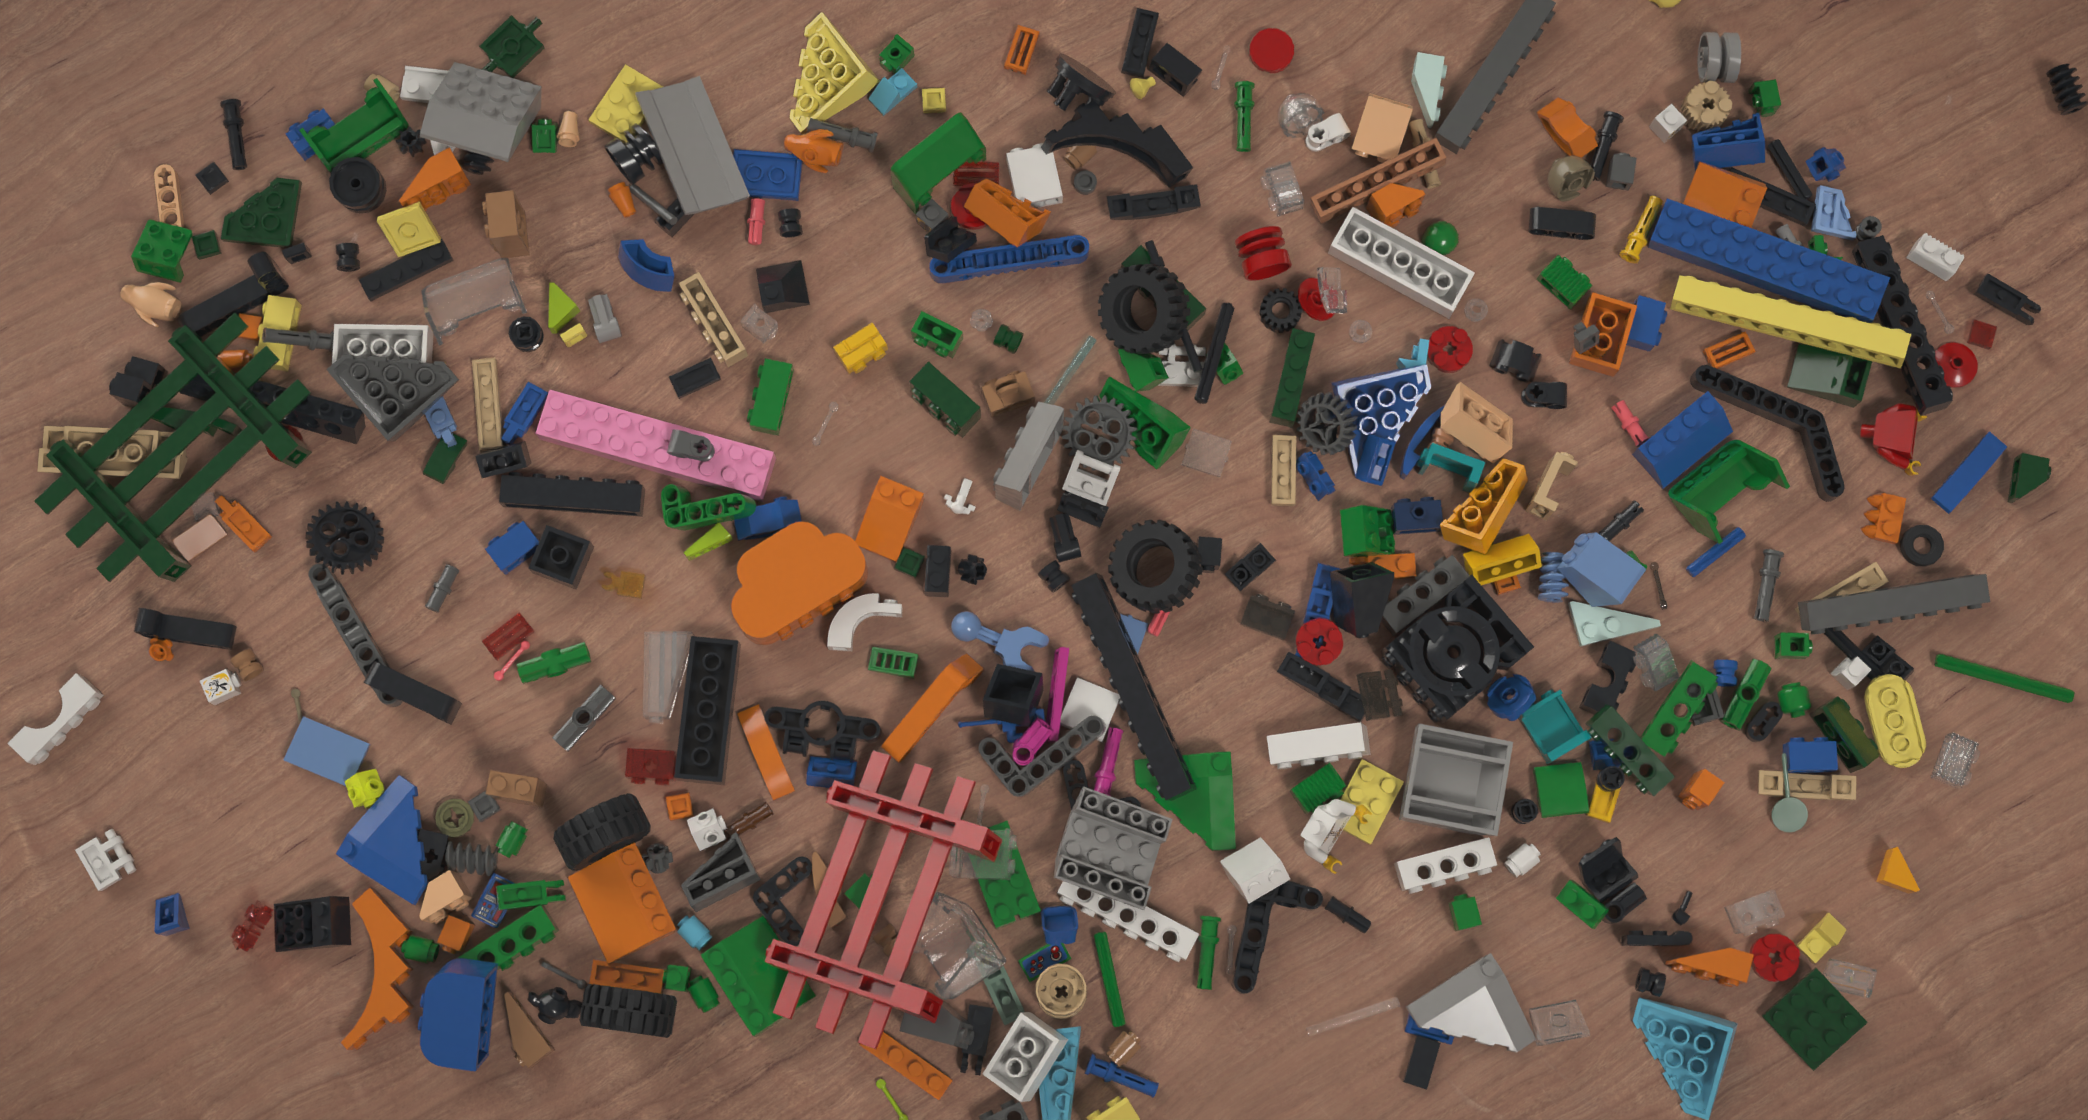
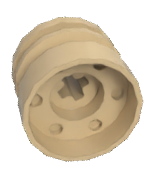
[1036,964,1087,1019]

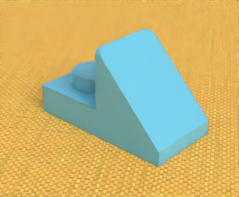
[868,68,917,116]
[1396,339,1429,369]

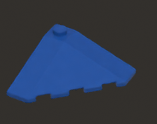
[1331,364,1431,476]
[336,775,428,905]

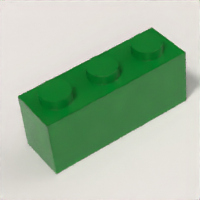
[747,358,794,436]

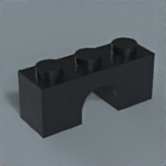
[1579,641,1637,715]

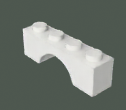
[7,673,103,765]

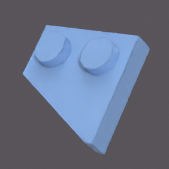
[1811,185,1857,240]

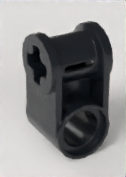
[1521,382,1567,409]

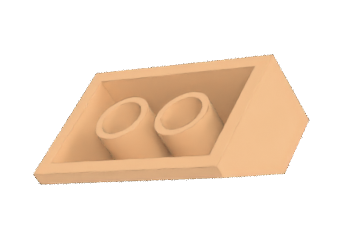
[1440,382,1513,464]

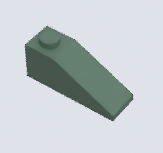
[972,945,1025,1026]

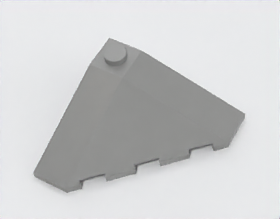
[1406,953,1536,1053]

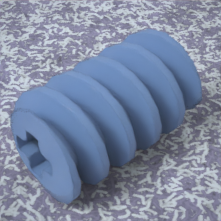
[1538,552,1569,603]

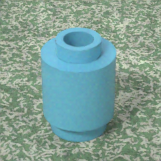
[677,915,713,951]

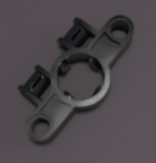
[764,701,881,763]

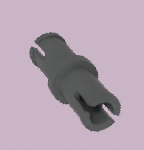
[425,564,460,613]

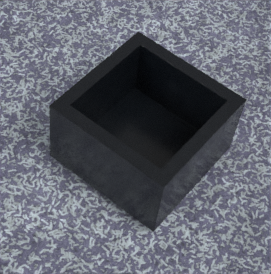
[983,664,1044,727]

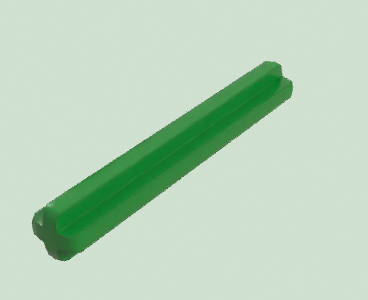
[1094,932,1126,1027]

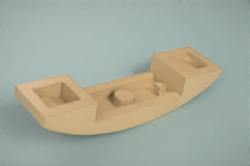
[1758,770,1856,800]

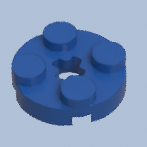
[1487,674,1536,721]

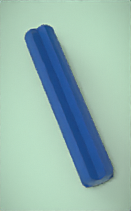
[1686,527,1746,577]

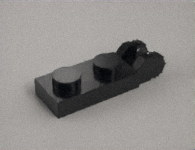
[1974,273,2041,326]
[1621,931,1693,946]
[960,1004,994,1076]

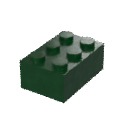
[909,361,981,438]

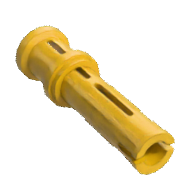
[1619,196,1663,264]

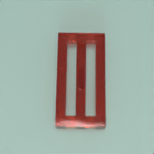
[953,162,999,186]
[482,612,535,661]

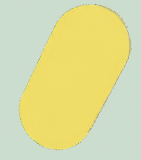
[1864,674,1926,768]

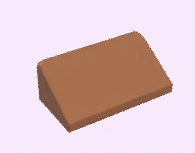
[172,514,228,562]

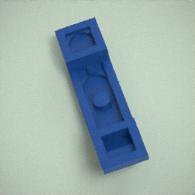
[1400,405,1445,480]

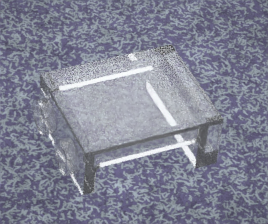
[949,828,1017,880]

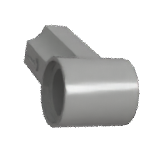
[588,294,622,343]

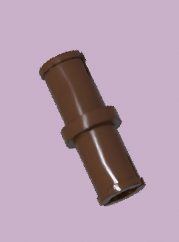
[726,802,774,837]

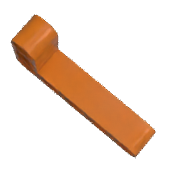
[881,653,984,763]

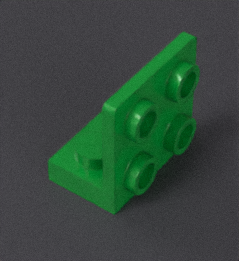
[131,220,193,283]

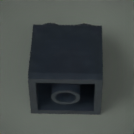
[1330,562,1394,638]

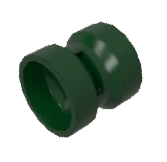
[993,324,1024,354]

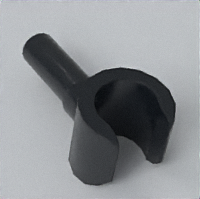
[1672,891,1693,926]

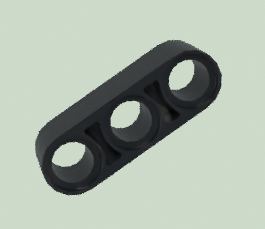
[1528,207,1596,240]

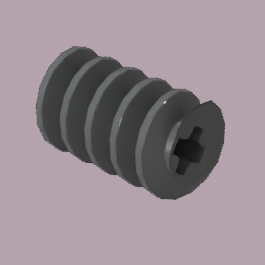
[445,841,498,876]

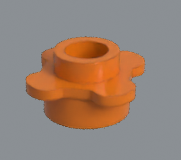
[149,637,174,661]

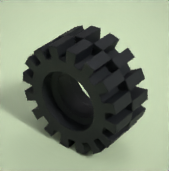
[1259,288,1302,333]

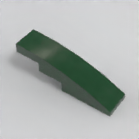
[151,407,243,437]

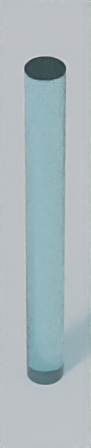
[1044,336,1097,405]

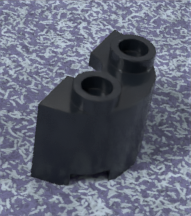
[1489,339,1542,383]

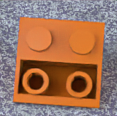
[1366,183,1425,228]

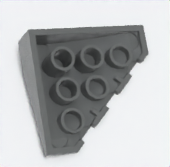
[326,354,459,442]

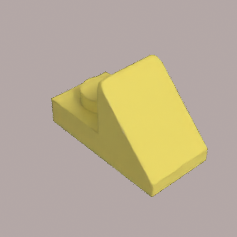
[1796,913,1846,964]

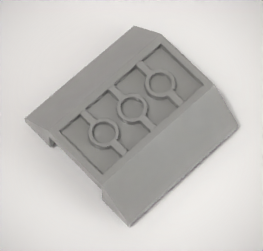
[1054,787,1173,910]

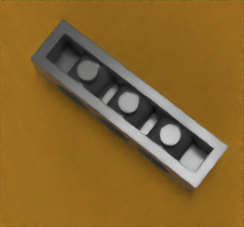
[1381,554,1469,636]

